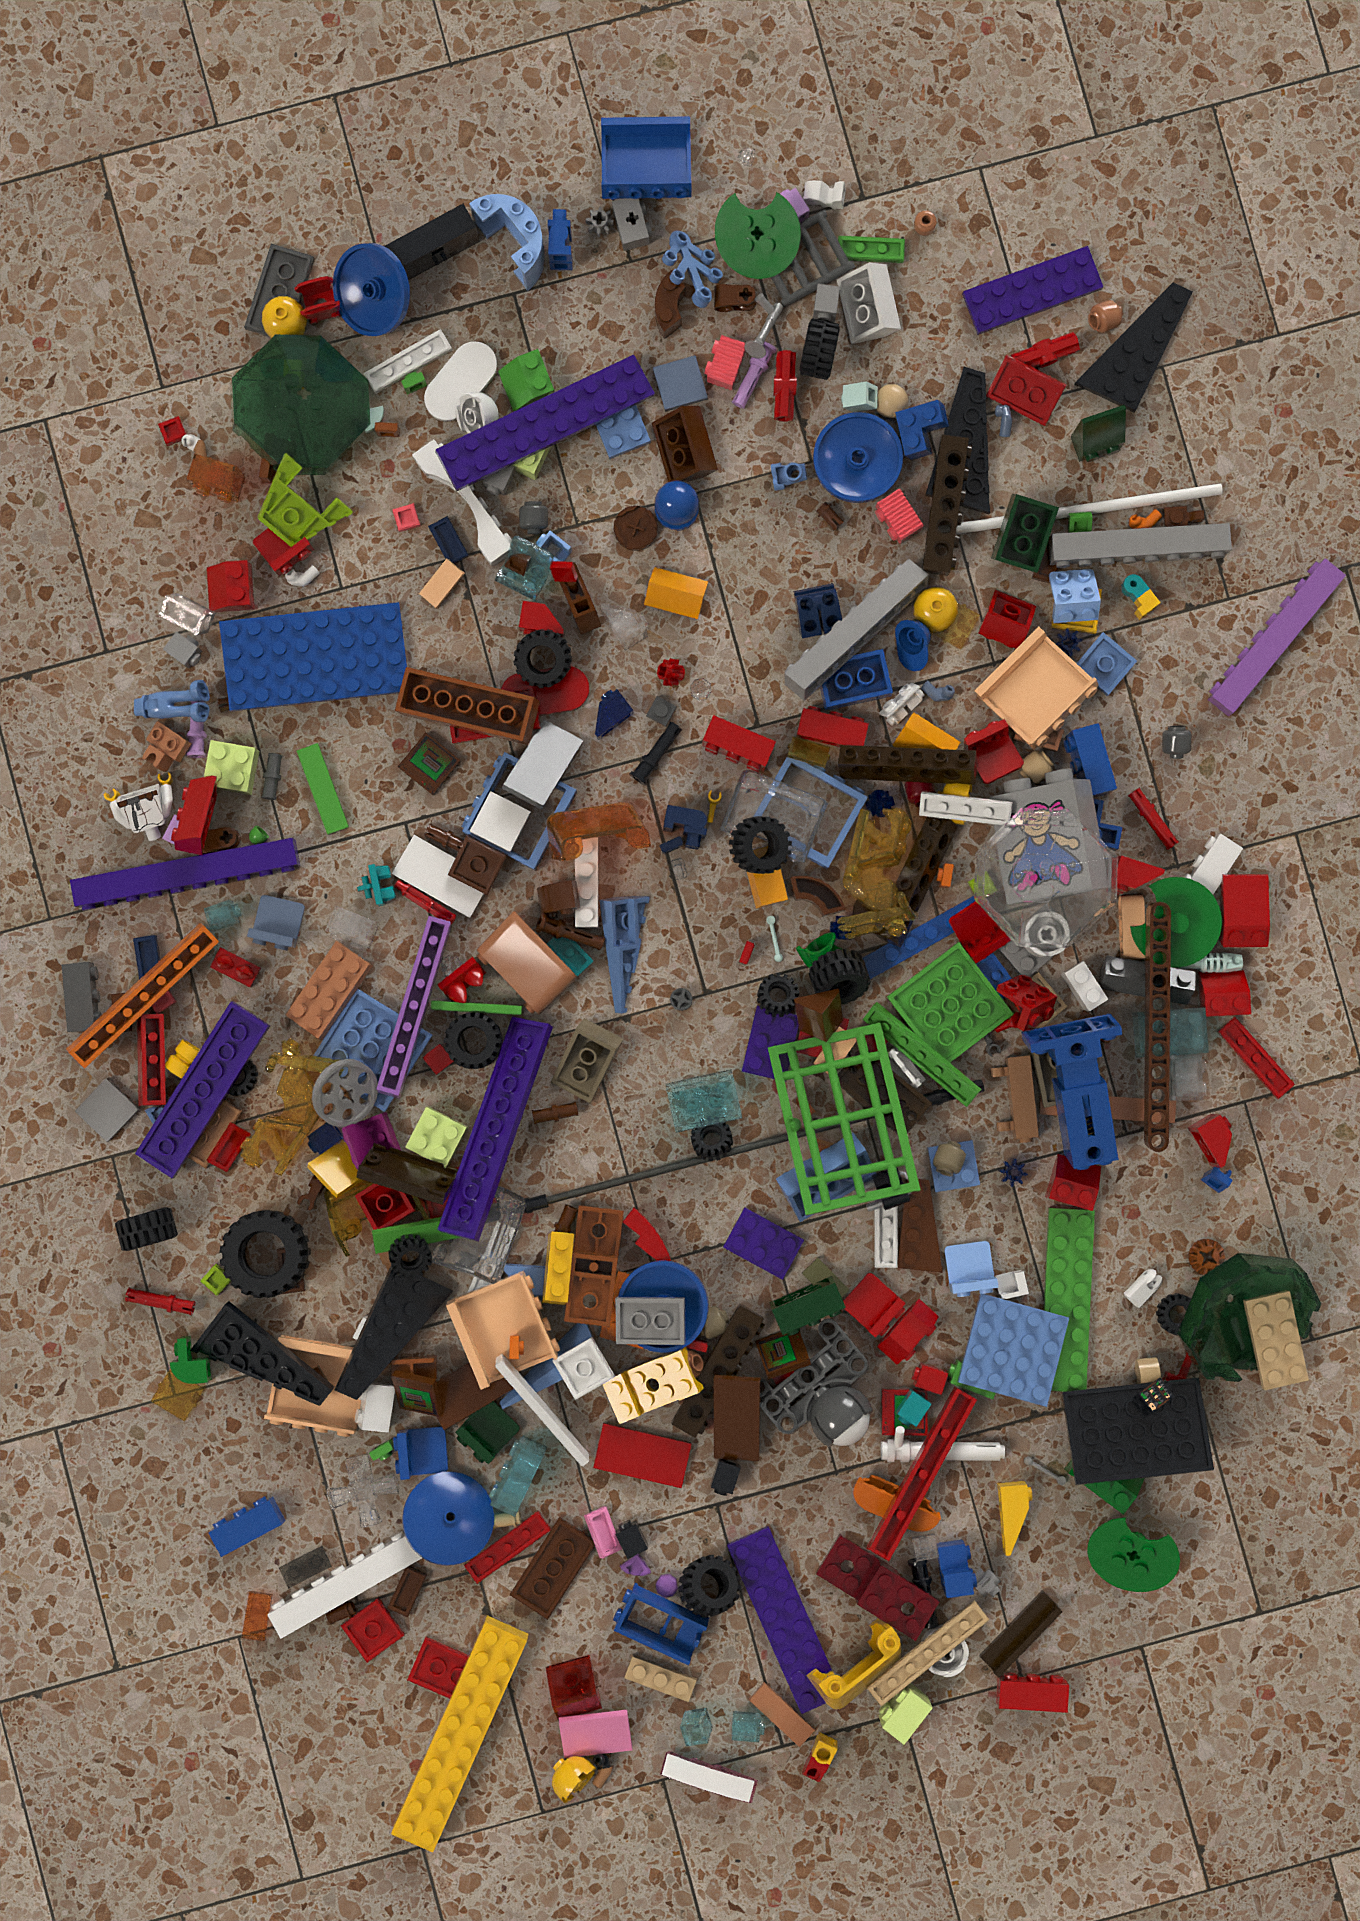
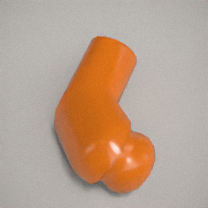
[1129,509,1162,529]

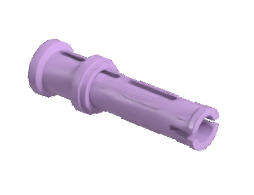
[732,342,777,409]
[186,701,207,758]

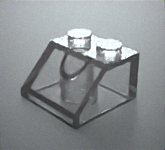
[600,603,649,651]

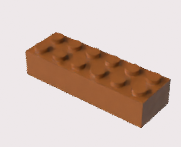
[395,667,540,745]

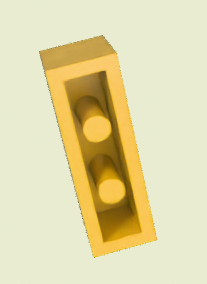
[542,1231,574,1305]

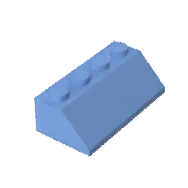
[776,1133,876,1222]

